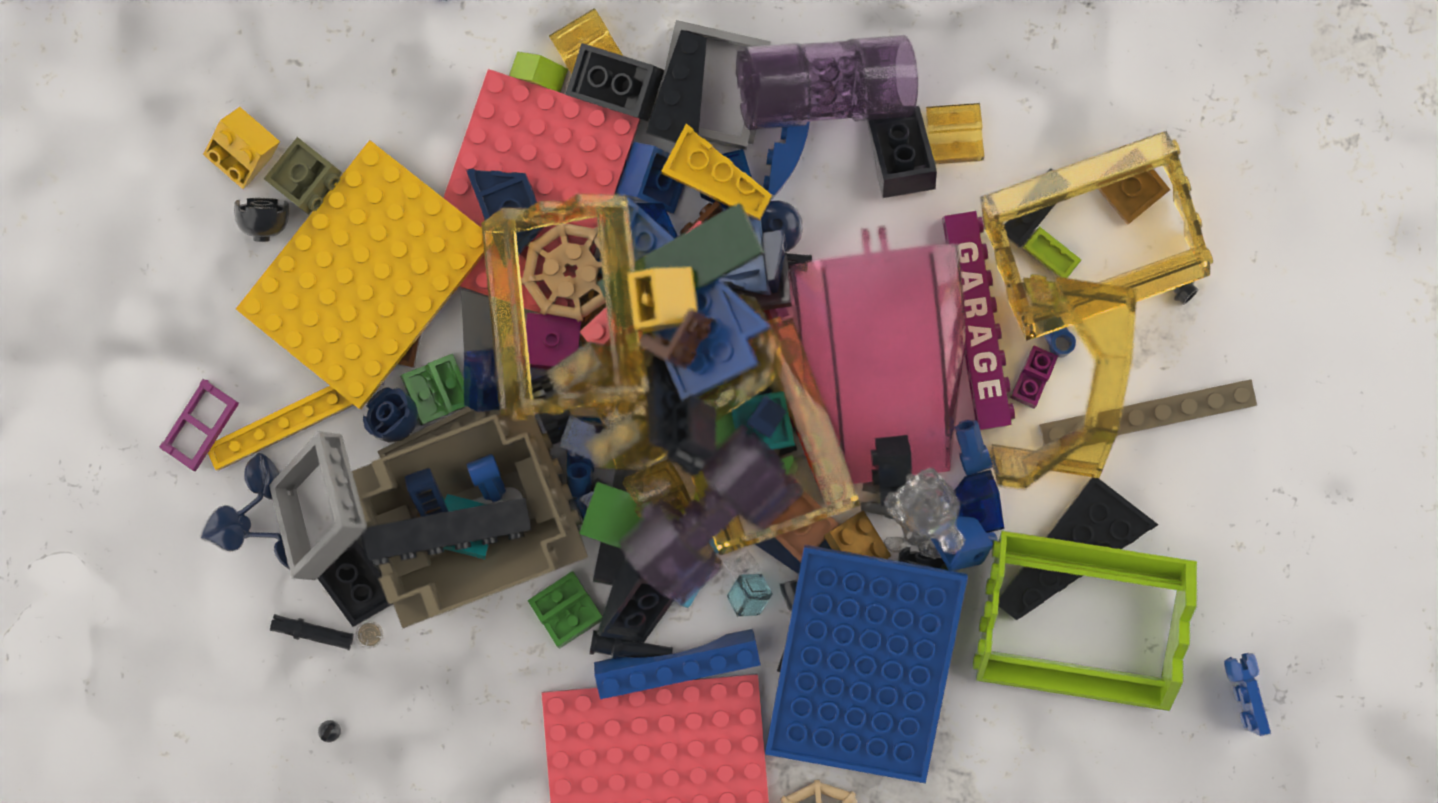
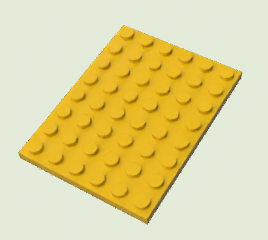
[236,140,494,409]

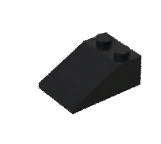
[565,43,664,122]
[866,106,937,198]
[317,535,393,627]
[598,555,684,643]

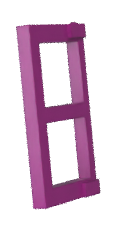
[159,379,239,472]

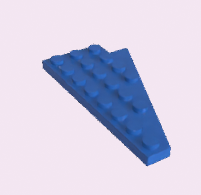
[599,193,771,400]

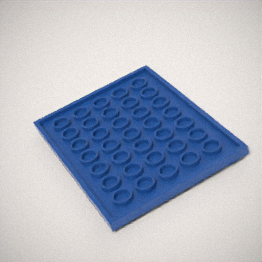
[765,544,968,784]

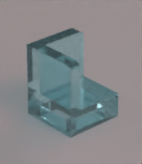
[727,574,773,617]

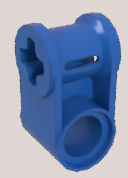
[566,447,595,498]

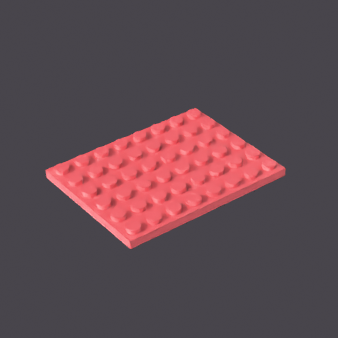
[443,69,641,315]
[542,674,769,803]

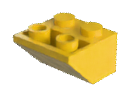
[203,107,280,189]
[628,267,697,333]

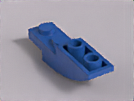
[763,90,810,199]

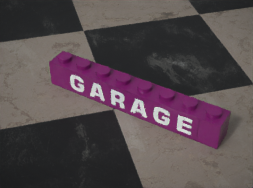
[942,211,1015,430]

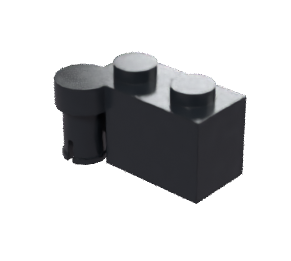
[666,394,717,476]
[870,435,914,507]

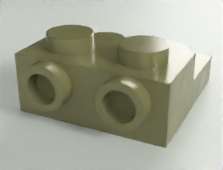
[264,137,342,215]

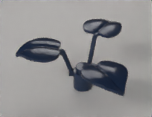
[201,453,290,570]

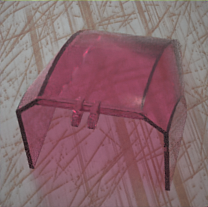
[789,226,965,485]

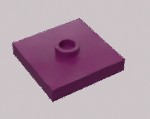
[521,312,581,372]

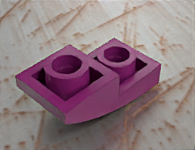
[1010,345,1058,409]

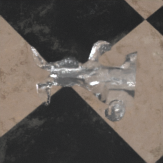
[884,468,965,558]

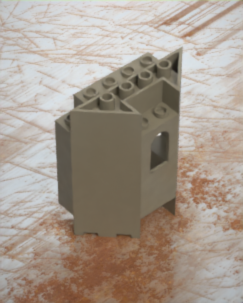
[352,403,588,629]

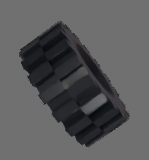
[527,372,578,445]

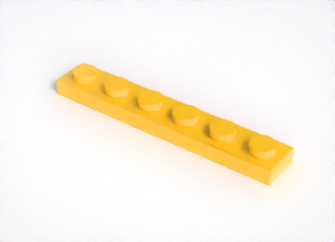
[208,386,354,471]

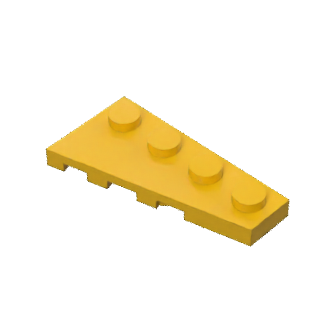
[661,124,772,221]

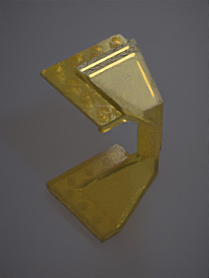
[990,274,1137,490]

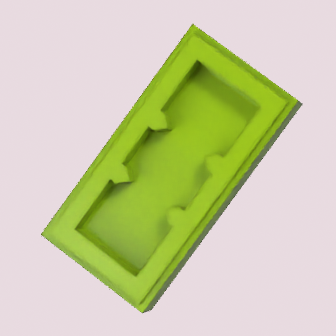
[1022,226,1081,282]

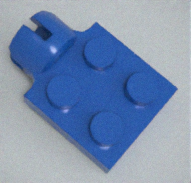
[1224,653,1271,736]

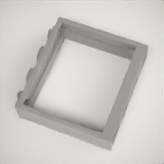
[659,20,775,150]
[269,431,367,580]

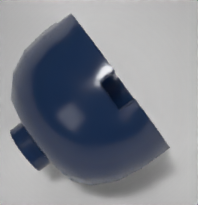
[761,200,804,253]
[363,387,419,443]

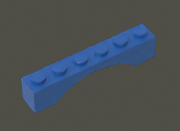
[594,629,761,699]

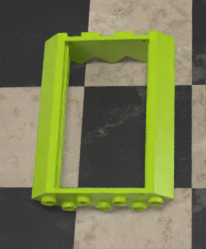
[972,531,1197,711]

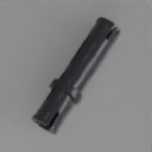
[270,614,354,651]

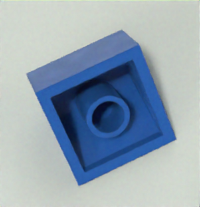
[616,142,684,214]

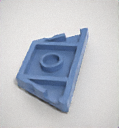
[720,216,770,296]

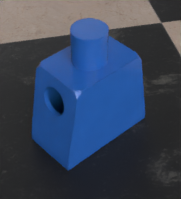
[928,515,998,571]

